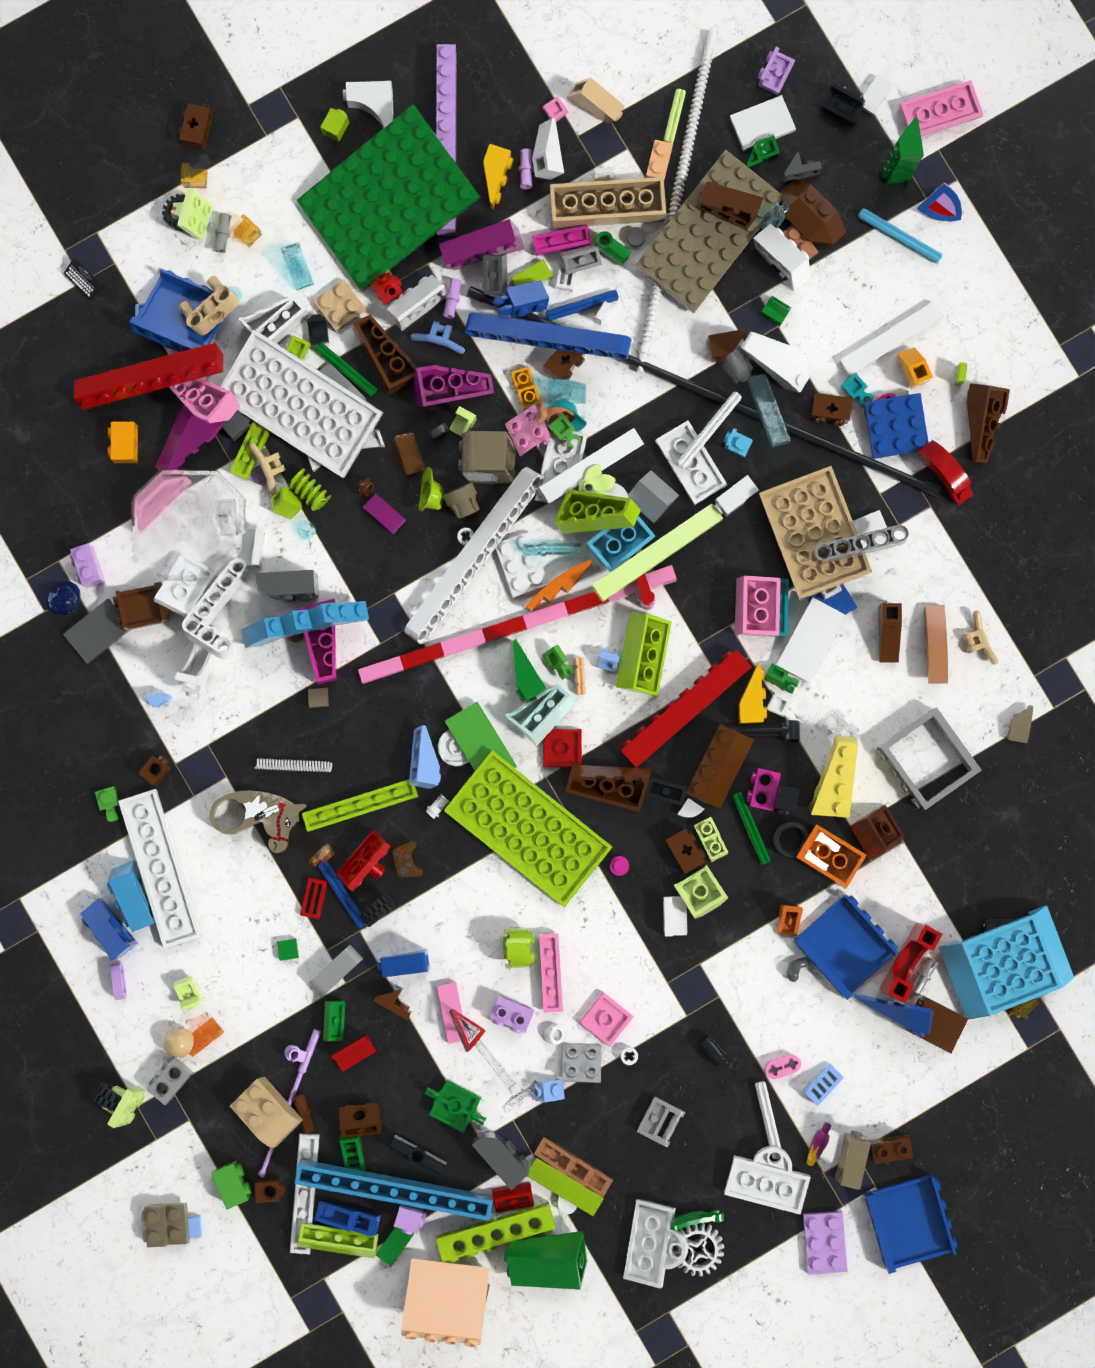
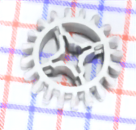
[673,1223,724,1276]

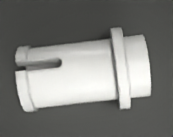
[426,794,450,819]

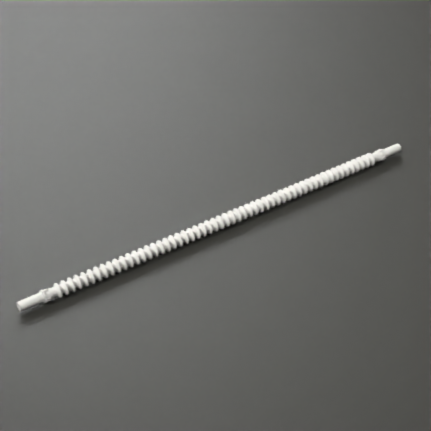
[636,29,716,373]

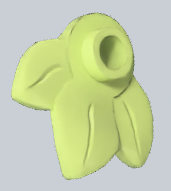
[578,465,615,495]

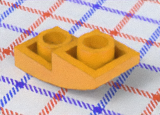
[511,366,541,409]

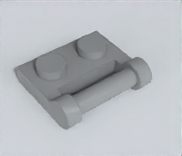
[636,1096,685,1147]

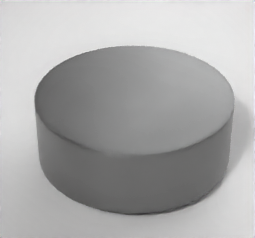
[626,227,645,247]
[429,423,449,439]

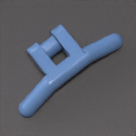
[410,321,465,354]

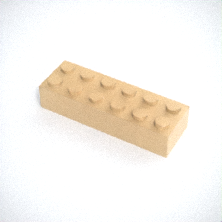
[550,177,666,228]

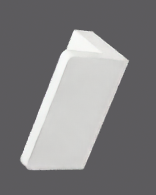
[239,527,266,568]
[663,896,687,936]

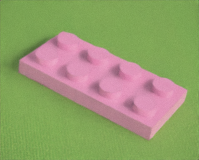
[899,80,983,137]

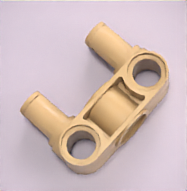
[179,276,239,336]

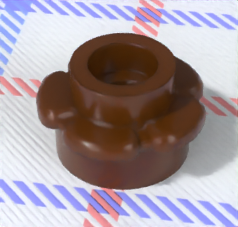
[357,478,374,496]

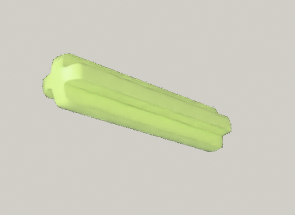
[664,89,686,144]

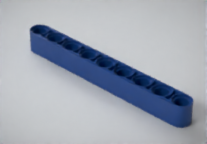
[464,313,632,360]

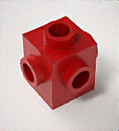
[370,272,403,305]

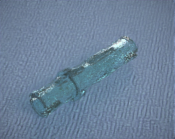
[523,542,581,557]

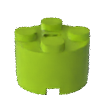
[503,928,534,968]

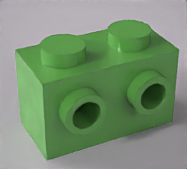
[211,1160,252,1210]

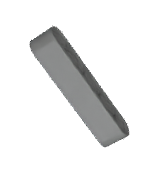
[814,525,909,564]

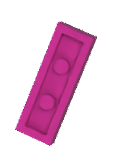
[532,225,591,256]

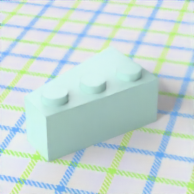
[504,684,575,746]

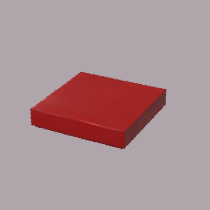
[543,729,582,768]

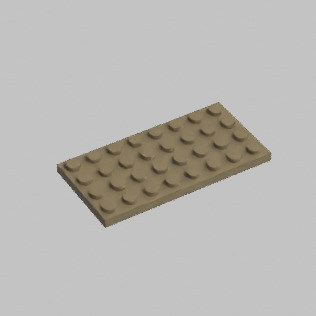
[634,150,782,314]

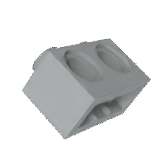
[147,1058,194,1105]

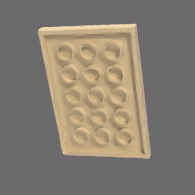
[759,466,872,600]

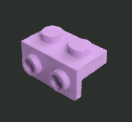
[757,47,795,95]

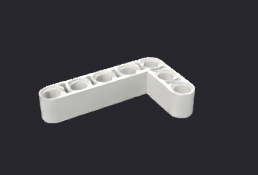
[182,558,248,660]

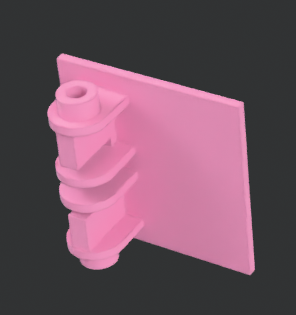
[505,404,551,456]

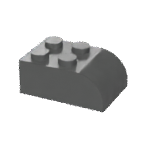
[255,570,319,603]
[472,1131,529,1190]

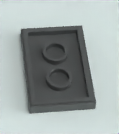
[63,598,130,664]

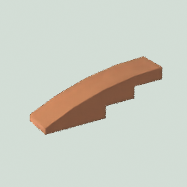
[924,605,948,684]
[534,1137,613,1197]

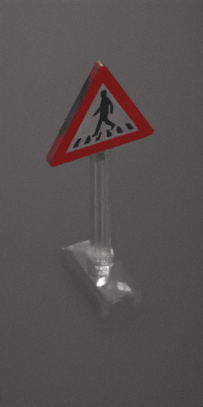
[449,1009,540,1114]

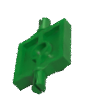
[424,1079,486,1133]

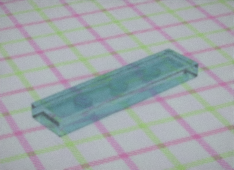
[747,374,791,447]

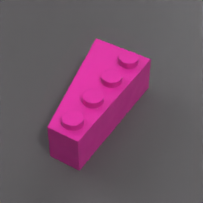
[297,599,337,685]

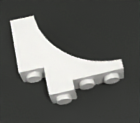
[175,627,222,698]

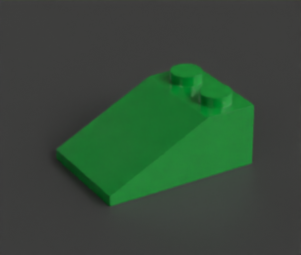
[513,639,547,703]

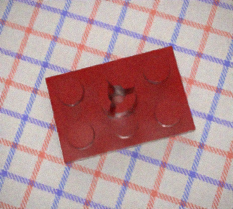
[336,829,391,891]

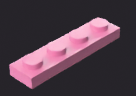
[539,933,563,1013]

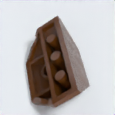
[780,179,847,245]

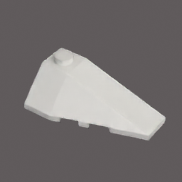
[741,332,810,393]

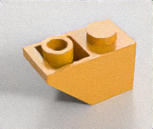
[897,347,933,389]

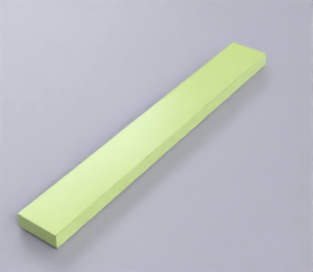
[591,504,723,602]

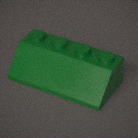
[882,117,924,184]

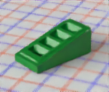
[339,1134,366,1171]

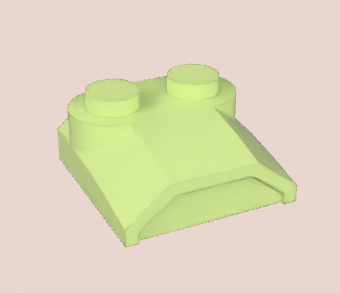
[674,865,728,919]

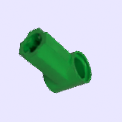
[595,231,631,266]

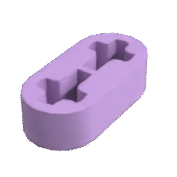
[110,962,127,1000]

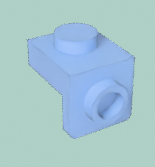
[533,1079,565,1102]

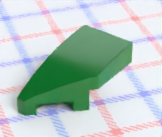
[746,133,780,167]

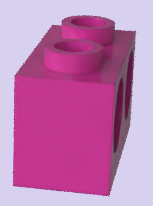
[746,768,781,811]

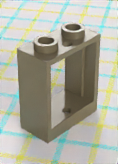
[835,1130,871,1190]

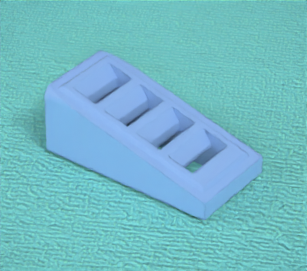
[802,1063,844,1106]

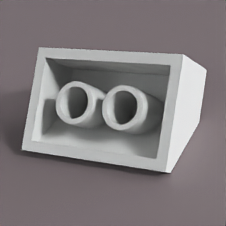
[387,275,446,331]

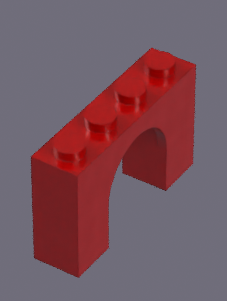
[879,922,943,1003]

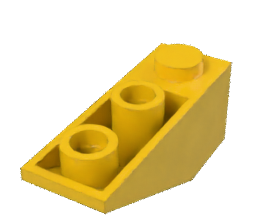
[483,144,513,209]
[738,664,767,724]

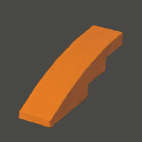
[526,559,592,612]

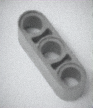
[309,945,363,997]

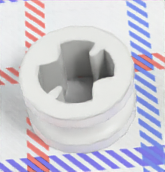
[457,528,474,546]
[620,1046,638,1065]

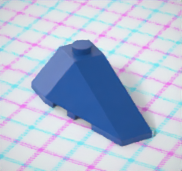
[854,994,934,1037]

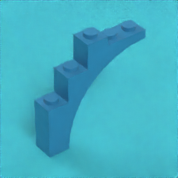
[241,601,369,648]

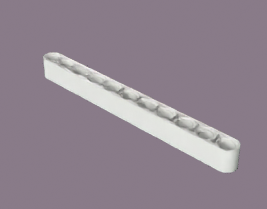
[405,467,543,644]

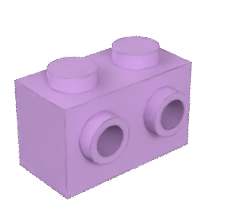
[70,543,105,588]
[490,995,534,1034]
[394,1204,427,1235]

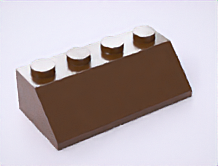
[686,723,754,808]

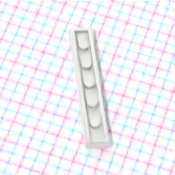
[839,300,945,377]
[538,428,644,504]
[290,1133,320,1254]

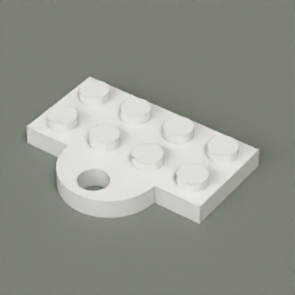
[724,1146,811,1214]
[623,1199,688,1288]

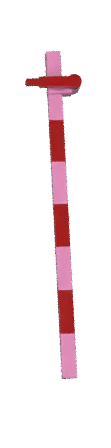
[358,553,677,684]

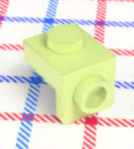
[173,976,201,1010]

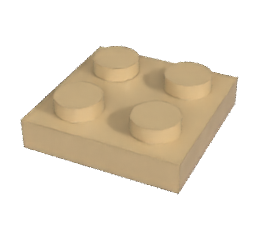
[313,279,367,333]

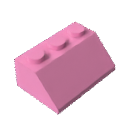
[735,576,780,636]

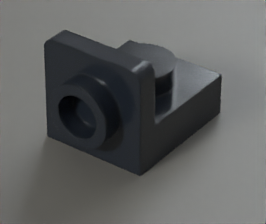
[306,314,329,345]

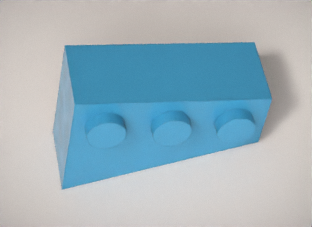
[107,860,155,932]

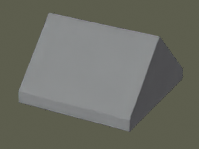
[628,470,679,524]

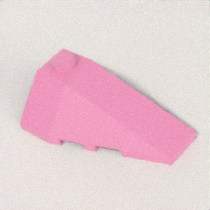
[169,378,241,423]

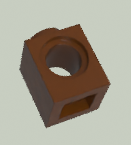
[138,755,171,786]
[255,1178,285,1203]

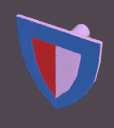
[917,183,962,222]

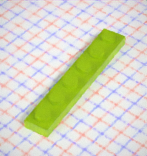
[302,780,419,832]

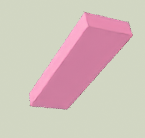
[437,982,468,1044]

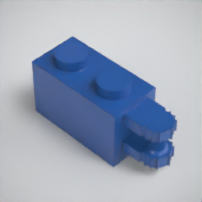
[493,280,549,317]

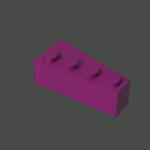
[439,219,525,270]

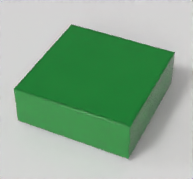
[277,939,299,961]

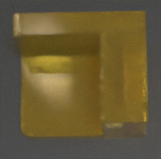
[181,163,208,189]
[233,214,262,248]

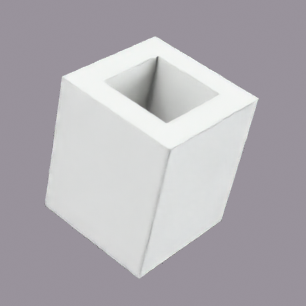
[714,486,746,517]

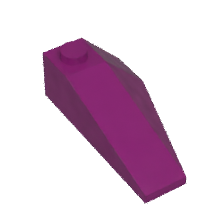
[155,405,224,475]

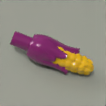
[806,1122,832,1166]

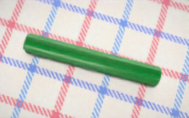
[315,342,377,397]
[732,792,770,865]

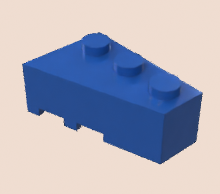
[80,898,138,960]

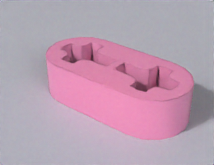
[764,1054,801,1079]

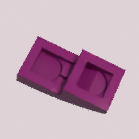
[363,493,406,534]

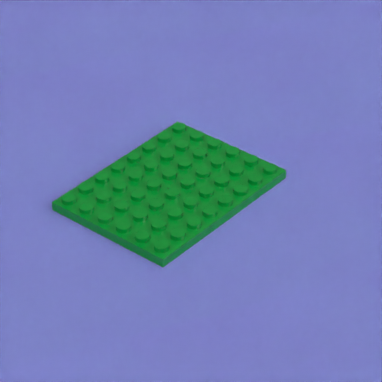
[296,105,481,292]

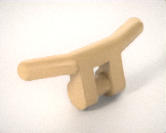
[249,442,286,496]
[962,610,998,664]

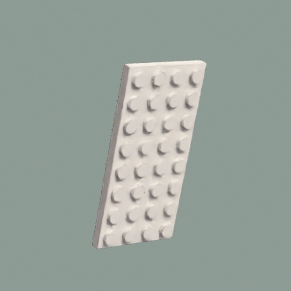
[220,330,384,478]

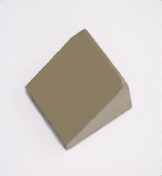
[308,688,329,708]

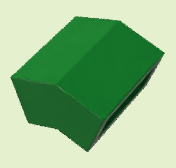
[760,296,792,327]

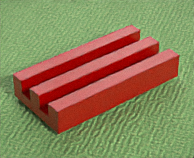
[300,877,328,919]

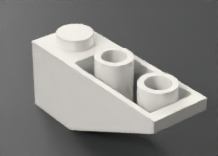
[532,118,564,180]

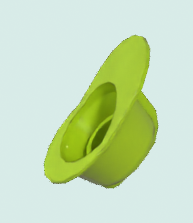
[418,467,444,512]

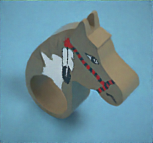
[210,791,307,853]

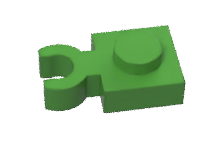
[548,414,581,449]

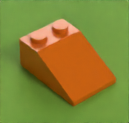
[796,824,867,889]

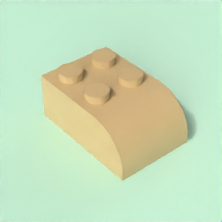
[230,1077,303,1148]

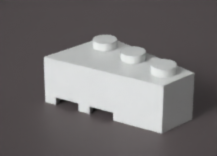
[753,224,811,292]
[238,295,309,343]

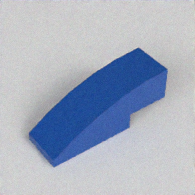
[315,1201,381,1237]

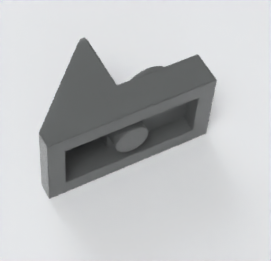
[782,151,822,182]

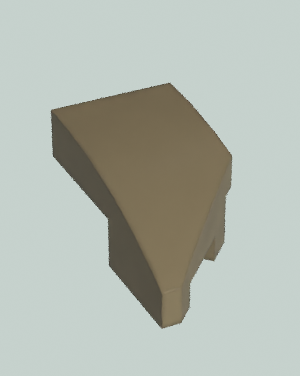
[1007,705,1034,743]

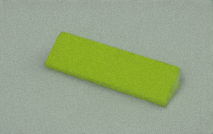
[527,1158,604,1216]
[297,1223,378,1258]

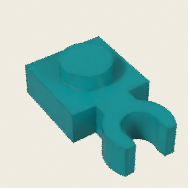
[840,373,874,408]

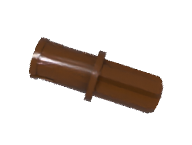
[293,1093,314,1134]

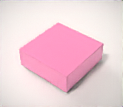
[542,96,568,122]

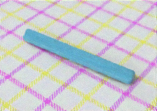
[858,208,943,263]

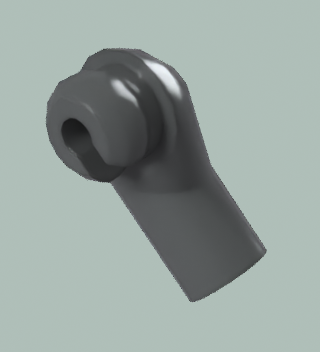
[786,956,810,982]

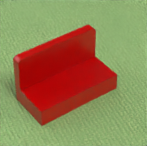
[331,1034,376,1072]

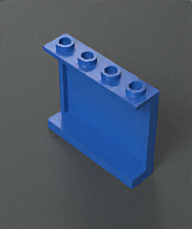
[129,268,225,352]
[793,894,899,1000]
[863,1174,958,1274]

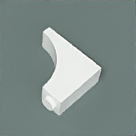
[343,81,394,128]

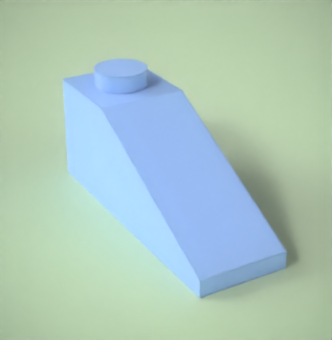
[409,725,441,789]

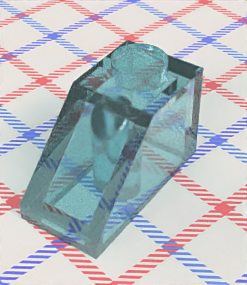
[281,242,314,290]
[548,379,586,404]

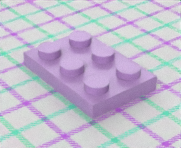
[803,1211,848,1275]

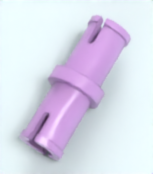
[519,149,534,189]
[442,278,462,318]

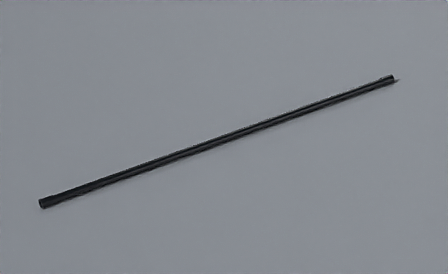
[467,286,941,497]

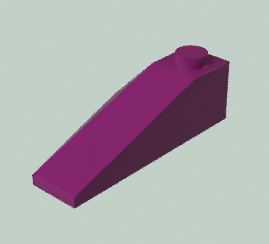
[413,365,494,407]

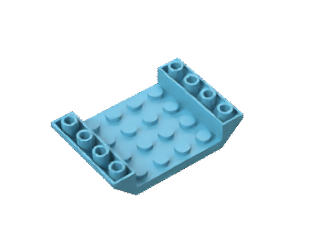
[938,905,1074,1020]

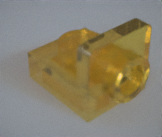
[1010,998,1040,1020]

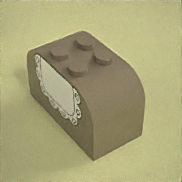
[458,431,516,485]

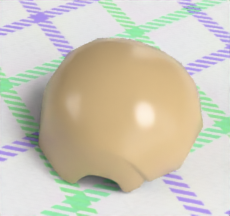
[163,1027,194,1058]

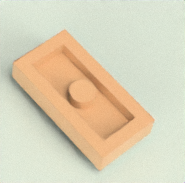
[646,140,673,180]

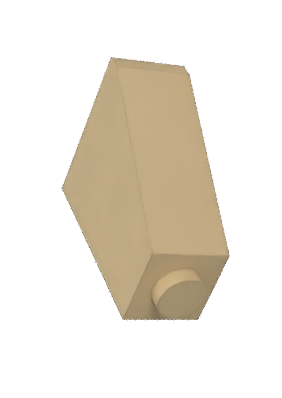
[567,77,625,123]

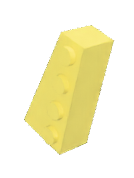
[808,735,858,818]

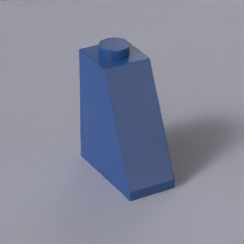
[377,950,430,977]

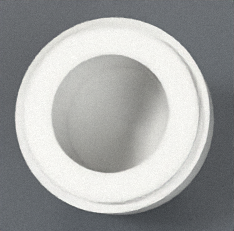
[544,1025,564,1045]

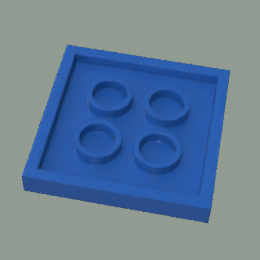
[863,393,929,459]

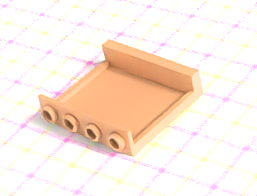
[401,1259,490,1347]

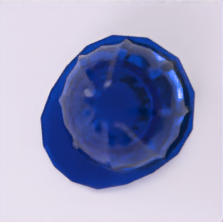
[46,581,81,618]

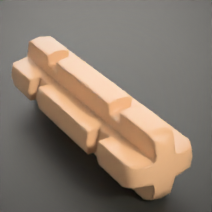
[574,657,586,695]

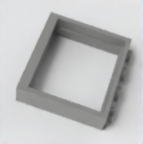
[877,707,982,810]

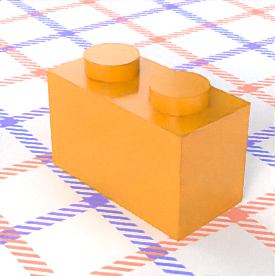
[108,422,138,463]

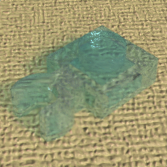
[759,202,789,230]

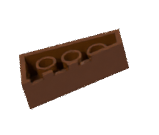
[353,315,417,395]
[565,765,651,812]

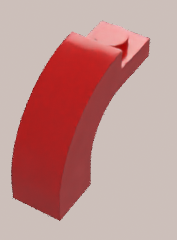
[918,440,973,506]

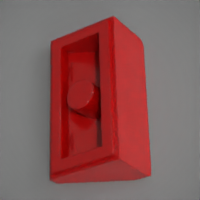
[492,1182,534,1213]

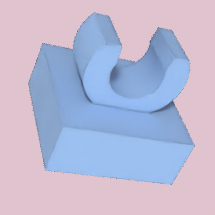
[597,648,620,673]

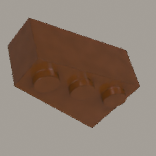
[695,181,763,229]

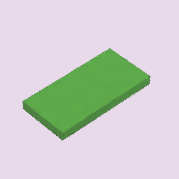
[445,701,517,771]

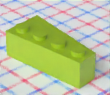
[554,489,641,534]

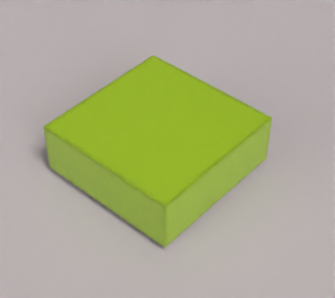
[954,362,968,386]

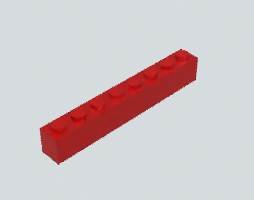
[74,342,223,410]
[620,650,752,768]

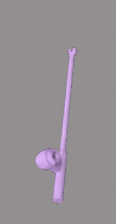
[258,1029,321,1178]

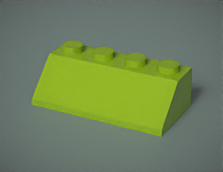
[616,612,672,696]

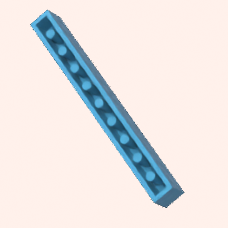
[295,1159,493,1221]

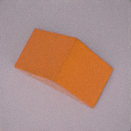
[777,904,803,936]

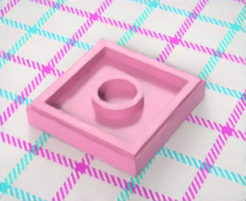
[579,992,634,1047]

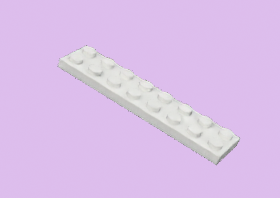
[118,789,202,949]

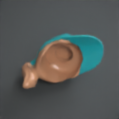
[537,400,587,431]

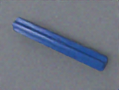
[546,290,619,321]
[318,860,366,928]

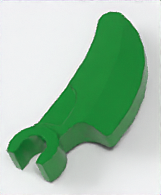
[670,1210,724,1230]

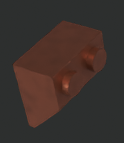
[850,805,905,859]

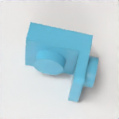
[723,429,753,458]

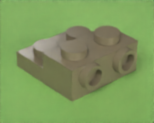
[141,1203,190,1247]

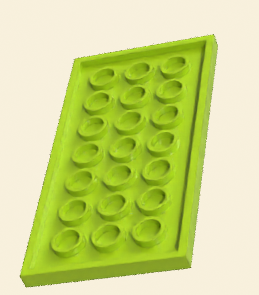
[444,750,612,907]

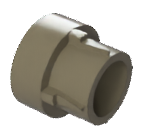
[443,482,480,519]

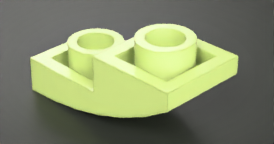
[694,817,728,862]

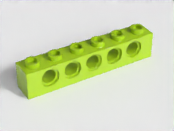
[436,1202,556,1263]

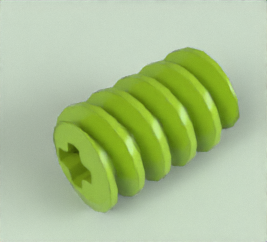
[289,468,331,511]

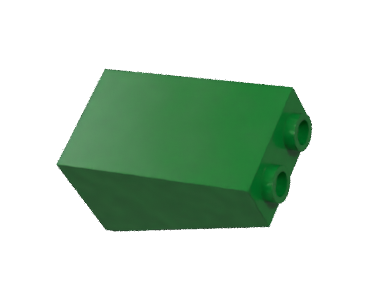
[504,1231,588,1290]

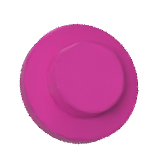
[610,856,629,876]

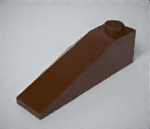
[967,383,1010,463]

